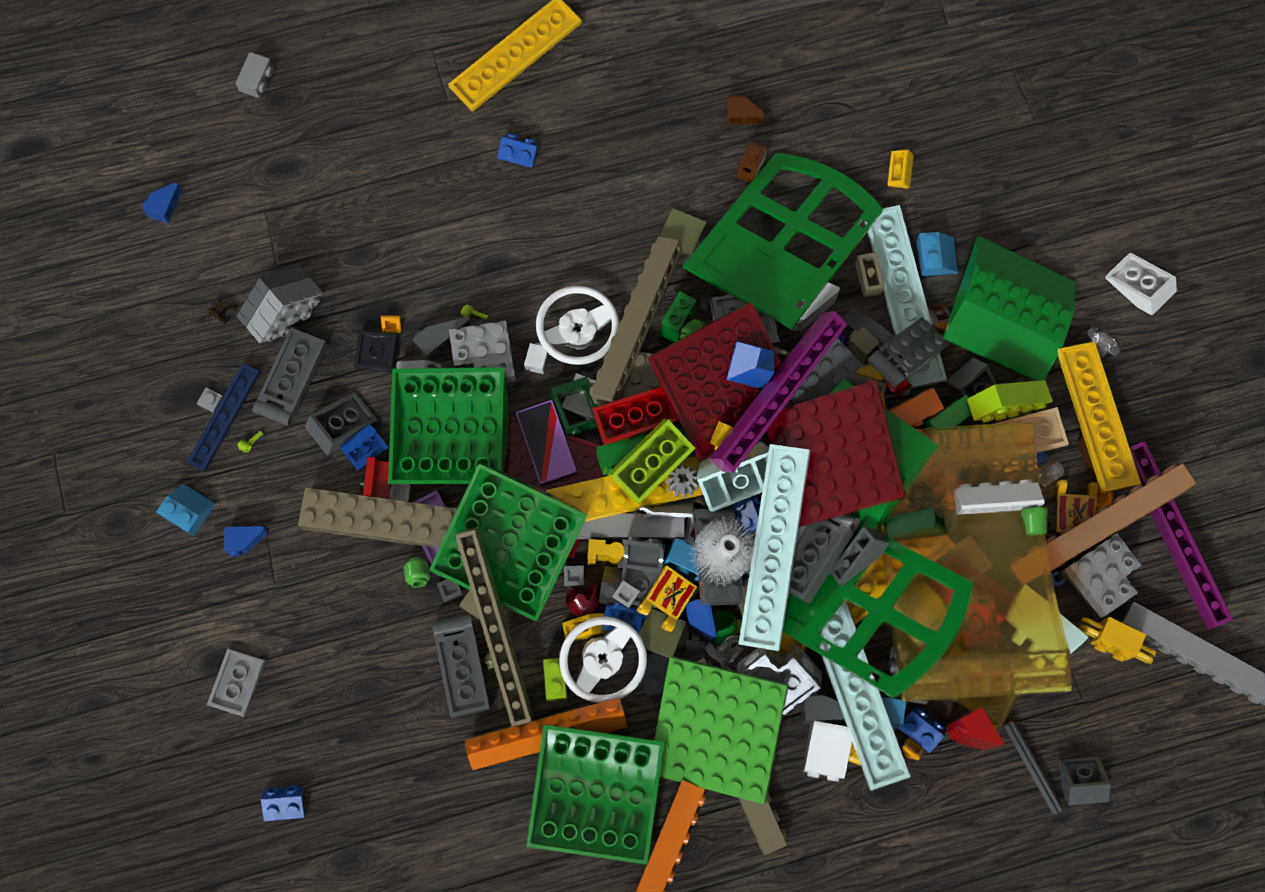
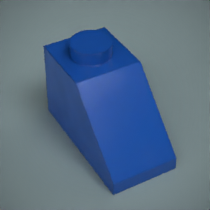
[143,183,182,224]
[224,526,268,557]

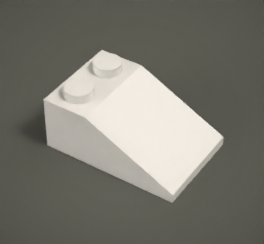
[1105,253,1177,315]

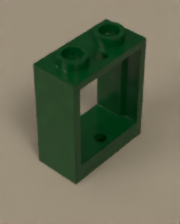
[549,377,599,436]

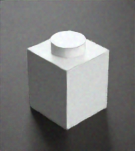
[524,343,549,374]

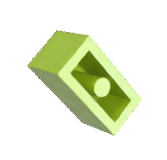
[543,658,567,702]

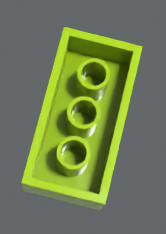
[967,380,1053,422]
[608,419,695,504]

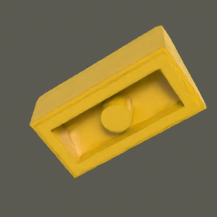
[888,149,913,188]

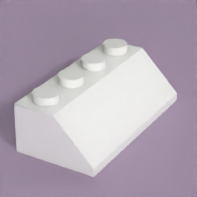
[954,480,1044,515]

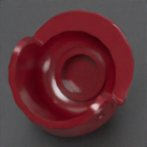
[565,583,599,617]

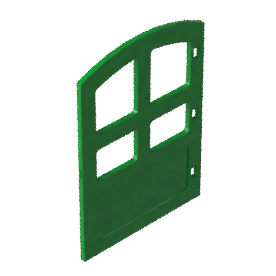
[683,153,883,329]
[783,534,974,698]

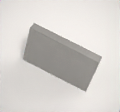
[207,648,266,717]

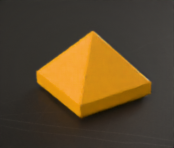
[381,315,401,333]
[1096,488,1114,508]
[902,737,925,760]

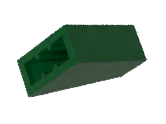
[885,507,948,541]

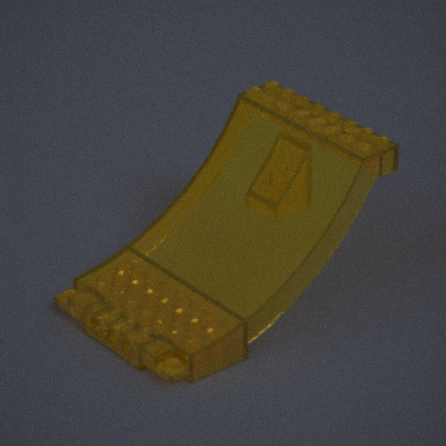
[879,422,1072,702]

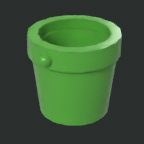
[1021,507,1048,535]

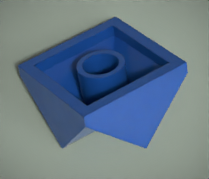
[726,341,774,389]
[686,599,716,641]

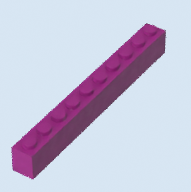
[709,311,847,472]
[1129,441,1233,630]

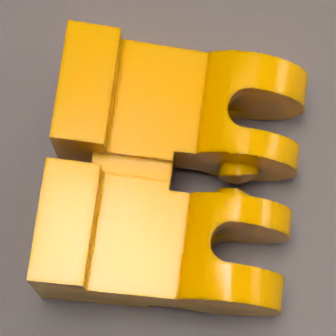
[588,539,624,565]

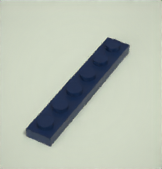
[186,363,260,472]

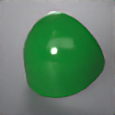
[712,611,737,646]

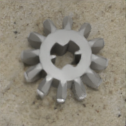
[666,464,699,498]

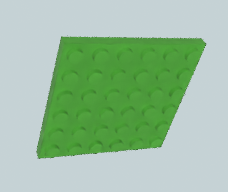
[655,656,788,804]

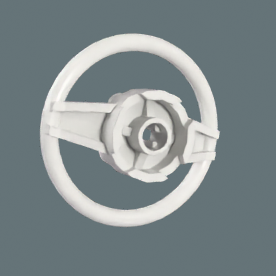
[536,286,619,365]
[559,617,647,703]

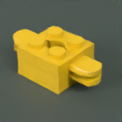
[1078,617,1156,664]

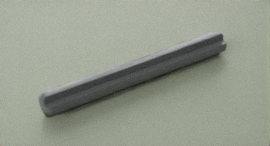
[1004,721,1063,814]

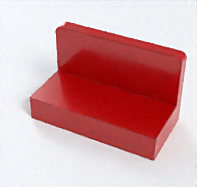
[363,457,391,499]

